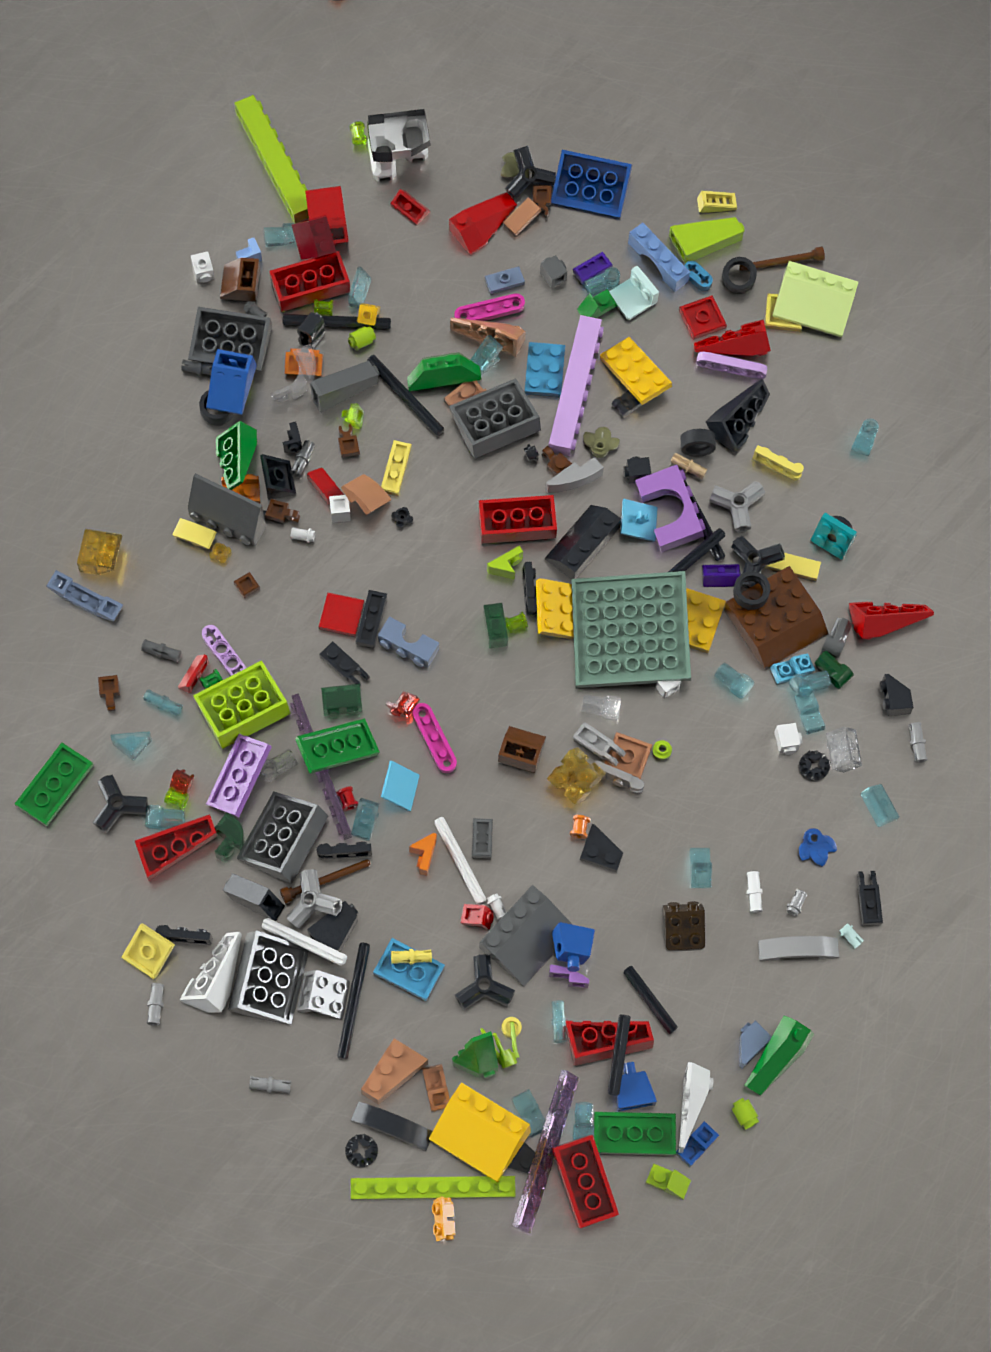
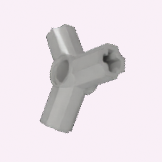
[709,481,765,532]
[287,869,342,928]

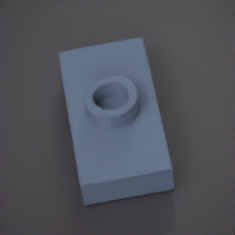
[485,266,525,294]

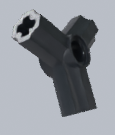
[504,146,556,199]
[731,536,785,588]
[93,774,148,833]
[455,954,515,1010]

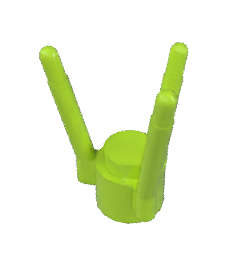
[480,1022,520,1069]

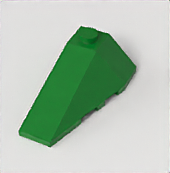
[216,421,257,490]
[744,1015,814,1095]
[452,1031,498,1079]

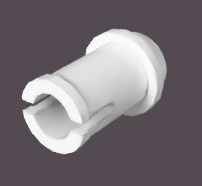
[291,528,315,543]
[487,893,507,920]

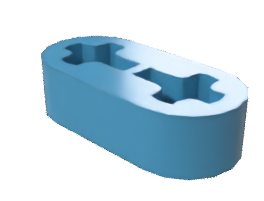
[684,261,713,291]

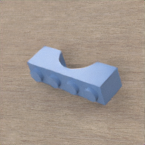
[628,223,690,292]

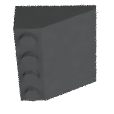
[188,307,272,371]
[449,378,541,459]
[188,473,266,546]
[237,791,328,883]
[479,885,573,987]
[228,930,309,1025]

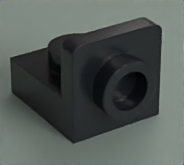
[282,421,302,453]

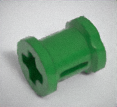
[199,669,223,689]

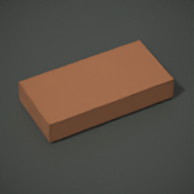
[503,197,542,236]

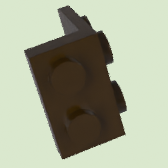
[663,901,705,950]

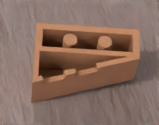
[361,1038,428,1105]

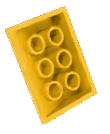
[429,1082,531,1182]

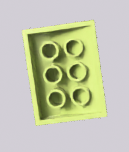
[772,261,858,337]

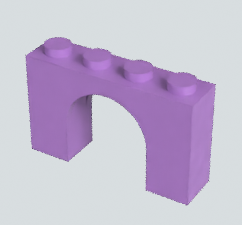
[635,465,706,552]

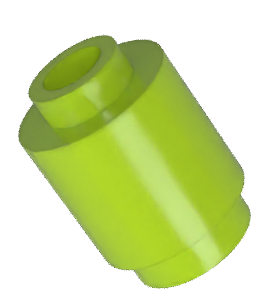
[347,326,376,350]
[731,1098,759,1130]

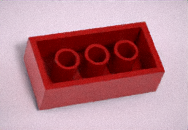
[269,251,351,312]
[478,495,557,544]
[552,1135,619,1228]

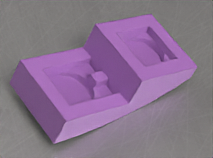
[549,965,589,988]

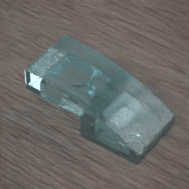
[263,223,296,247]
[794,691,825,734]
[511,1089,549,1138]

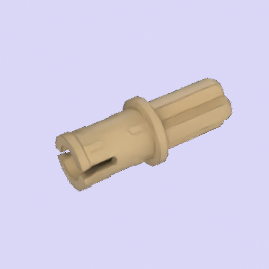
[671,453,708,479]

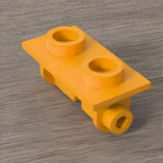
[432,1196,455,1242]

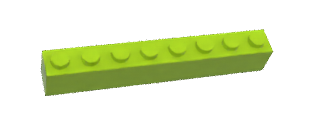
[234,95,309,223]

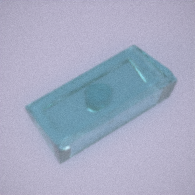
[348,267,371,308]
[861,784,900,827]

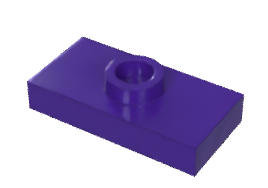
[573,252,613,285]

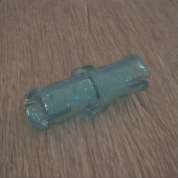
[143,689,183,716]
[551,1000,567,1043]

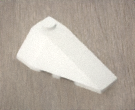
[180,932,242,1013]
[678,1062,713,1153]

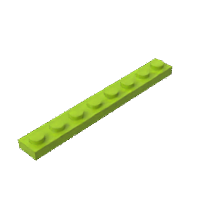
[351,1176,516,1200]

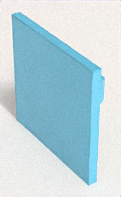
[620,499,658,542]
[381,761,420,811]

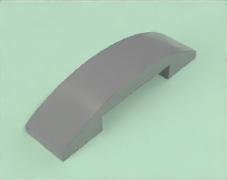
[758,936,839,961]

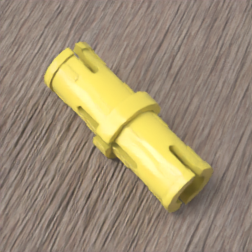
[391,949,432,965]

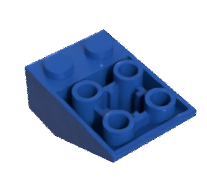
[206,349,257,415]

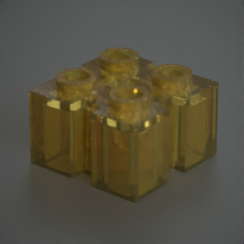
[547,747,606,805]

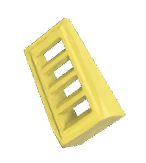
[697,191,737,213]

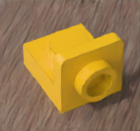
[357,303,381,326]

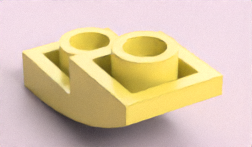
[173,518,217,549]

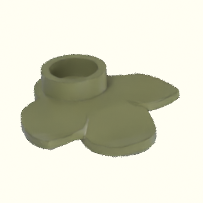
[501,152,529,179]
[583,427,620,458]

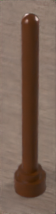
[739,246,825,271]
[280,859,371,904]

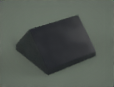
[260,454,296,500]

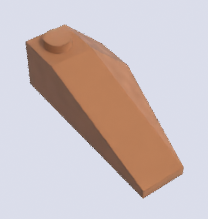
[450,318,526,357]

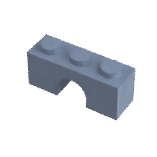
[378,616,439,668]

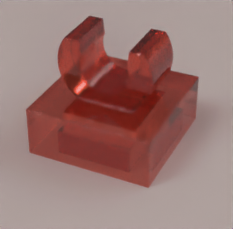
[170,769,194,795]

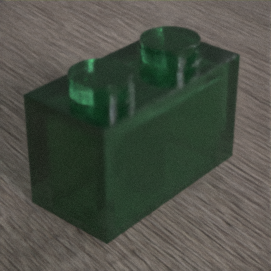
[483,603,508,648]
[321,684,362,717]

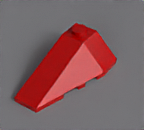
[694,319,771,356]

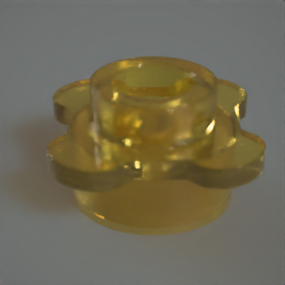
[209,543,231,563]

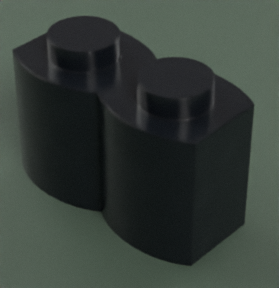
[297,312,325,350]

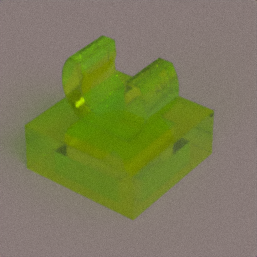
[341,403,364,428]

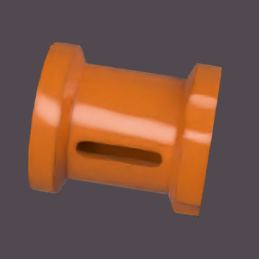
[570,815,590,839]

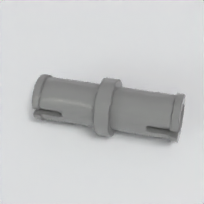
[909,722,927,763]
[147,983,164,1026]
[249,1076,291,1094]

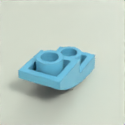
[770,653,815,684]

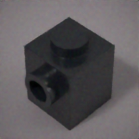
[623,456,652,484]

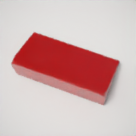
[390,189,430,225]
[307,467,344,505]
[178,654,209,694]

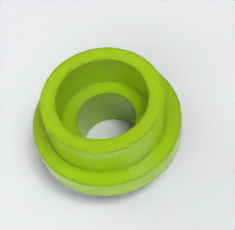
[652,740,672,760]

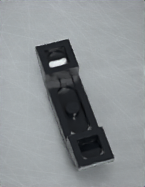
[351,1102,433,1151]

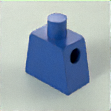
[552,922,595,972]
[617,1062,657,1112]

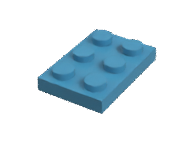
[525,342,565,397]
[373,938,445,1001]

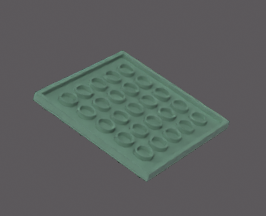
[572,571,691,688]

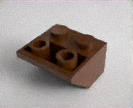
[220,258,260,302]
[498,726,546,773]

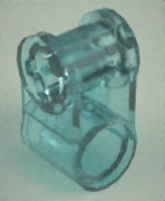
[851,418,879,456]

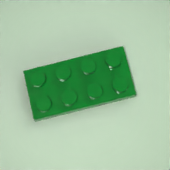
[295,718,380,774]
[15,742,94,827]
[594,1112,676,1156]

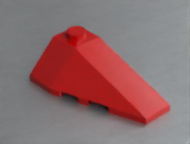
[449,192,517,255]
[849,602,934,640]

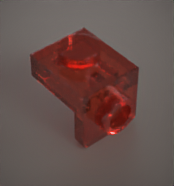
[386,691,420,718]

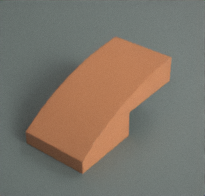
[422,1064,450,1111]

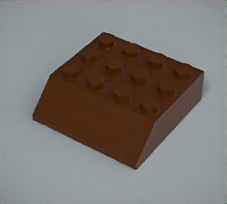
[724,566,829,671]

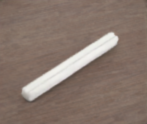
[435,817,486,905]
[262,918,347,966]

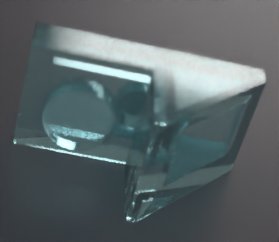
[471,335,503,375]
[351,798,379,840]
[689,848,712,888]

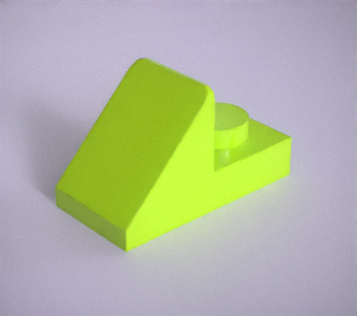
[487,546,523,580]
[645,1163,691,1200]

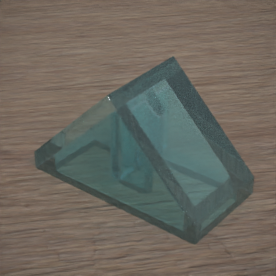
[111,731,152,761]

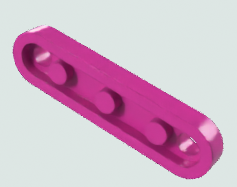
[454,293,525,321]
[413,703,457,773]

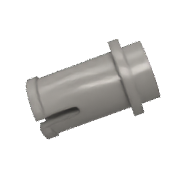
[786,889,808,916]

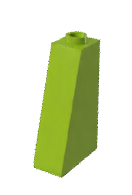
[669,217,745,264]

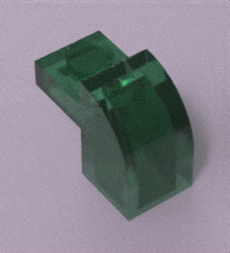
[214,813,245,861]

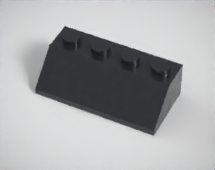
[545,505,621,579]

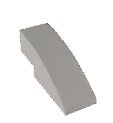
[545,457,604,493]

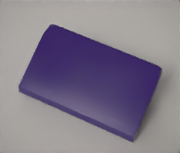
[702,564,741,587]

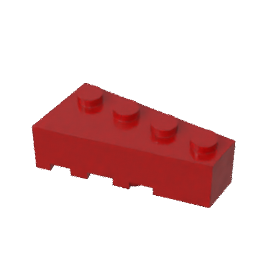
[565,1021,654,1066]

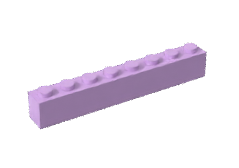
[549,315,604,456]

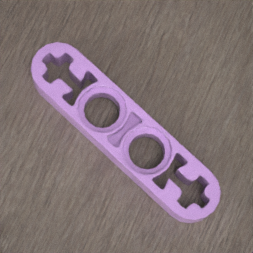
[696,352,768,379]
[202,625,246,676]

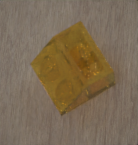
[77,529,123,575]

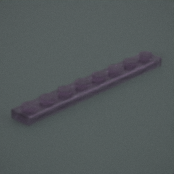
[289,693,352,840]
[512,1070,579,1234]

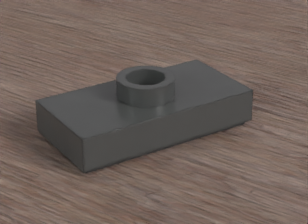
[472,818,493,859]

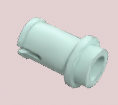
[839,923,864,949]

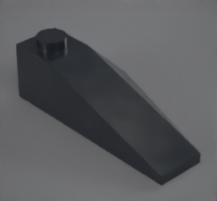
[706,379,770,452]

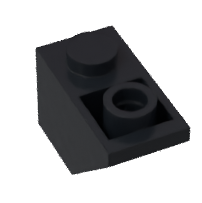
[880,674,914,716]

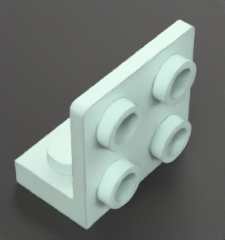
[609,266,659,320]

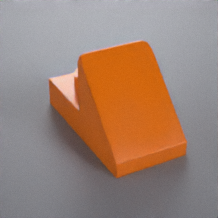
[409,833,437,876]

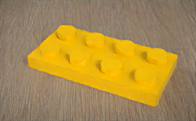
[600,337,672,405]

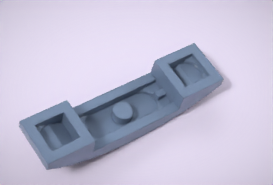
[46,570,123,622]

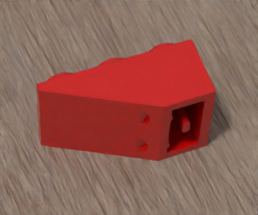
[305,186,349,244]

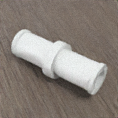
[747,871,763,913]

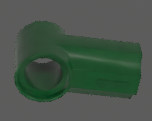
[814,651,854,689]

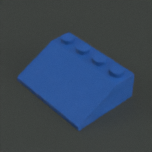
[551,150,633,217]

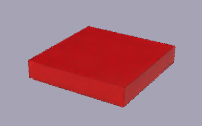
[679,295,727,340]
[319,592,365,637]

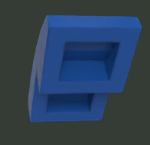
[676,1121,719,1167]

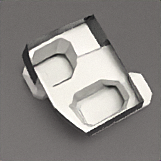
[367,109,431,181]

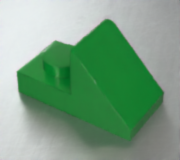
[577,289,617,318]

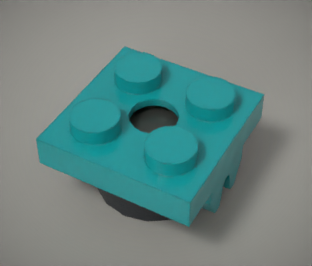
[810,513,857,560]

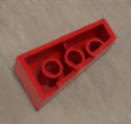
[135,814,217,881]

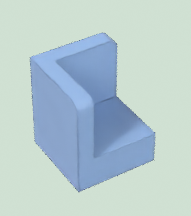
[236,238,262,262]

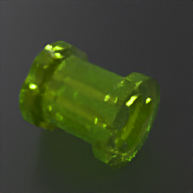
[349,121,368,145]
[314,299,333,316]
[504,611,528,634]
[164,787,189,810]

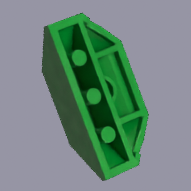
[407,352,482,391]

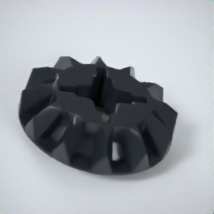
[799,750,830,780]
[345,1134,378,1167]

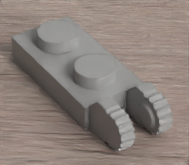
[573,722,626,766]
[592,761,645,795]

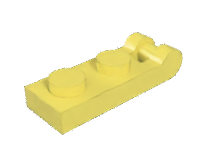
[752,445,804,481]

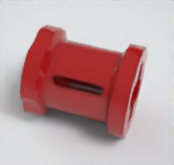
[336,786,359,812]

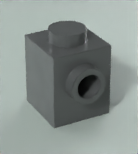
[540,255,568,288]

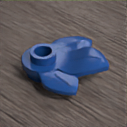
[799,828,837,866]

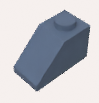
[739,1020,772,1069]

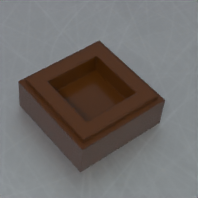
[234,572,260,598]

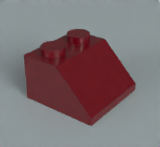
[291,215,336,260]

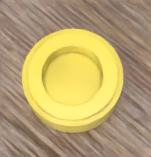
[501,1017,522,1038]

